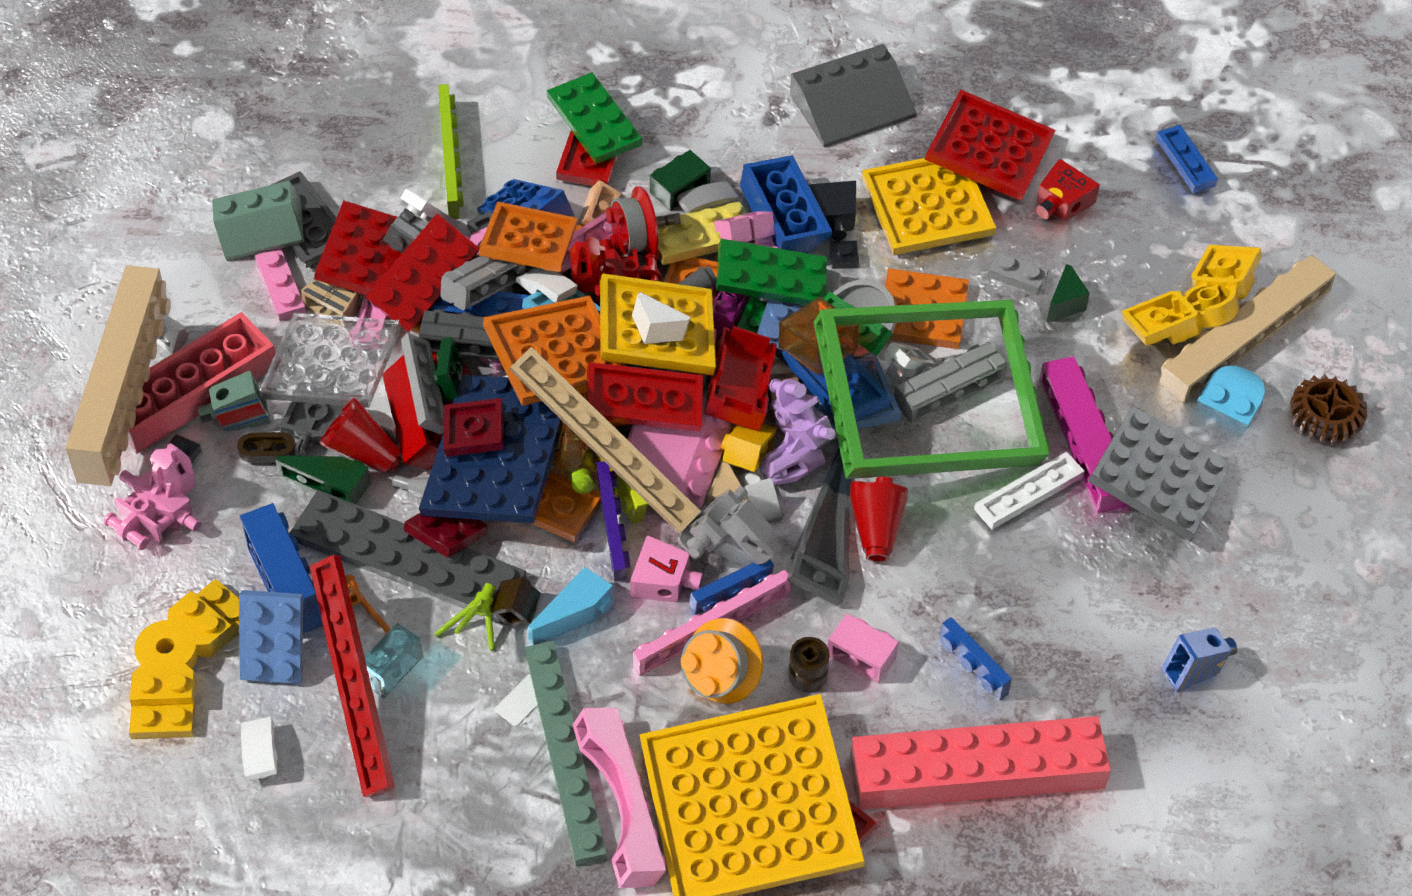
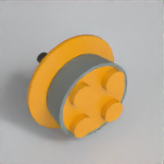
[681,618,763,704]

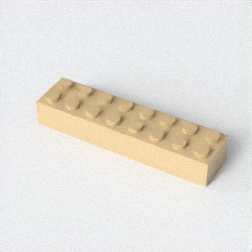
[65,265,171,486]

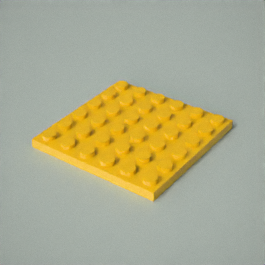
[639,694,865,896]

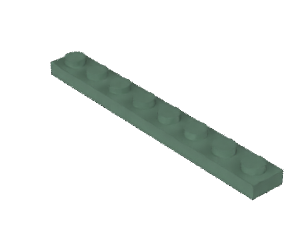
[524,641,607,866]

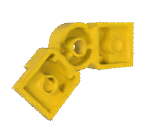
[1121,245,1262,346]
[129,579,239,739]

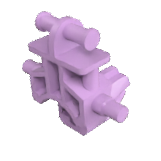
[762,379,836,485]

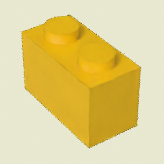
[721,423,778,472]

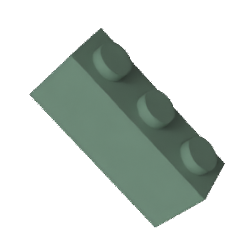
[212,181,304,261]

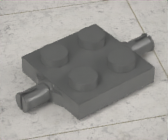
[280,373,354,455]

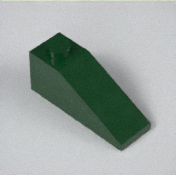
[275,456,371,504]

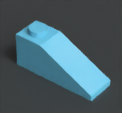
[527,567,614,645]

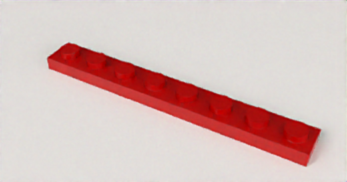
[309,555,395,798]

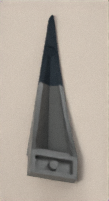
[787,448,852,606]

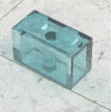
[365,623,423,699]

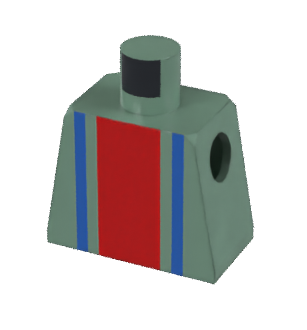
[198,371,271,432]

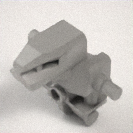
[675,487,780,564]

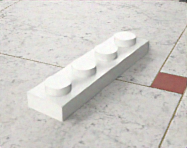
[974,452,1085,529]

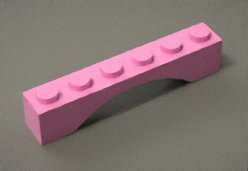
[573,708,666,888]

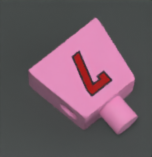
[630,536,704,602]

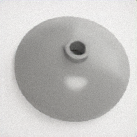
[833,280,896,359]

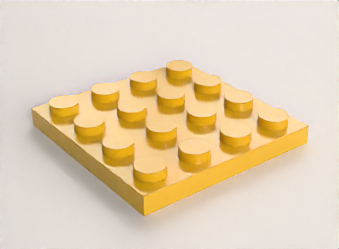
[861,158,996,255]
[600,274,716,375]

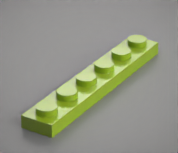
[438,84,464,219]

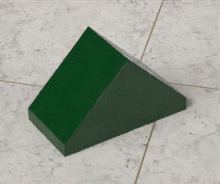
[1047,264,1090,322]

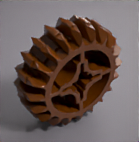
[1289,374,1367,445]

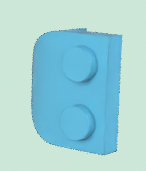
[1197,366,1265,429]

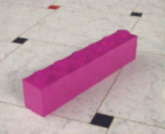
[1039,356,1129,513]

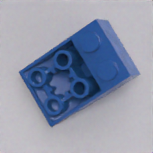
[477,179,575,217]

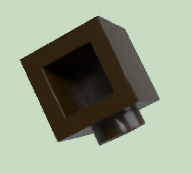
[490,577,541,627]

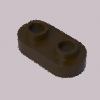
[237,432,296,463]

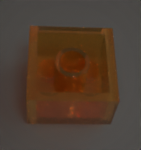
[779,297,859,375]

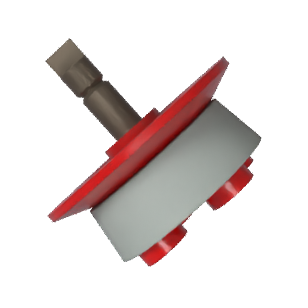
[606,186,681,259]

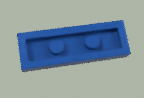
[1156,125,1218,193]
[689,559,774,615]
[940,617,1012,701]

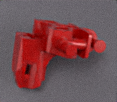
[570,237,661,306]

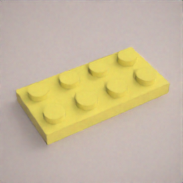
[657,201,748,265]

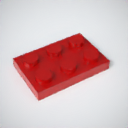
[556,130,619,186]

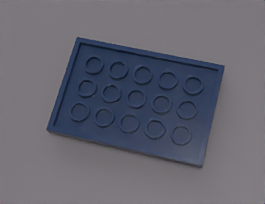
[419,375,564,523]

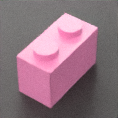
[827,614,899,683]

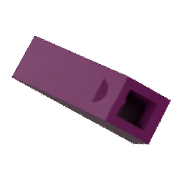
[712,291,750,344]

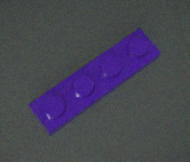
[596,461,631,581]

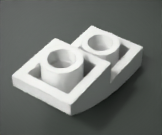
[516,267,577,303]
[241,716,278,781]

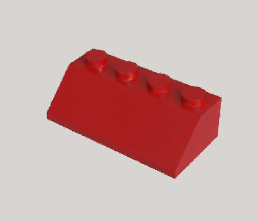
[382,355,454,470]

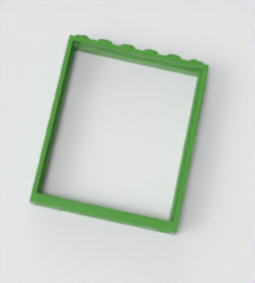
[813,300,1050,479]

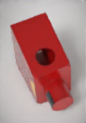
[1036,159,1100,221]

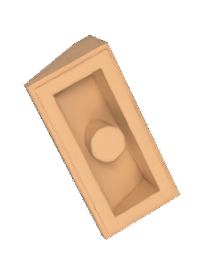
[577,180,621,226]

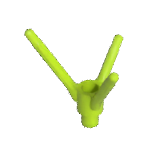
[434,583,496,650]

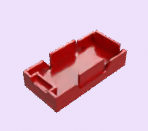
[704,326,777,432]

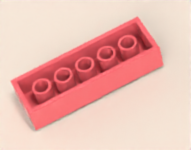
[128,312,278,454]

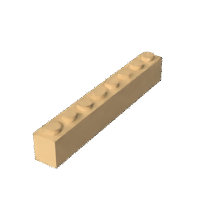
[1159,254,1336,403]

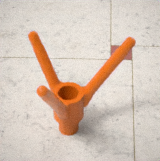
[345,575,394,637]

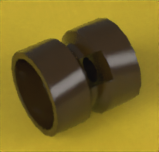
[788,637,830,692]

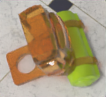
[551,422,598,494]

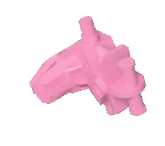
[103,443,201,550]

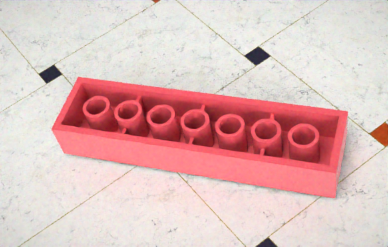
[850,716,1111,810]

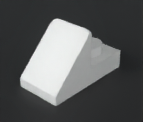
[886,342,936,382]
[736,469,782,523]

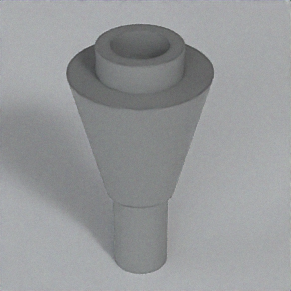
[392,475,428,499]

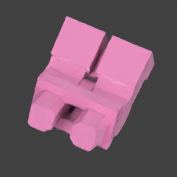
[714,211,778,248]

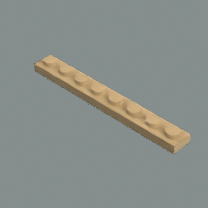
[510,347,701,534]

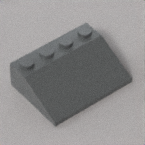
[790,44,917,147]

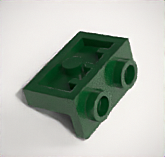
[434,337,464,402]

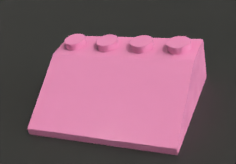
[627,398,733,509]

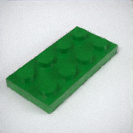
[547,72,642,165]
[716,238,827,307]

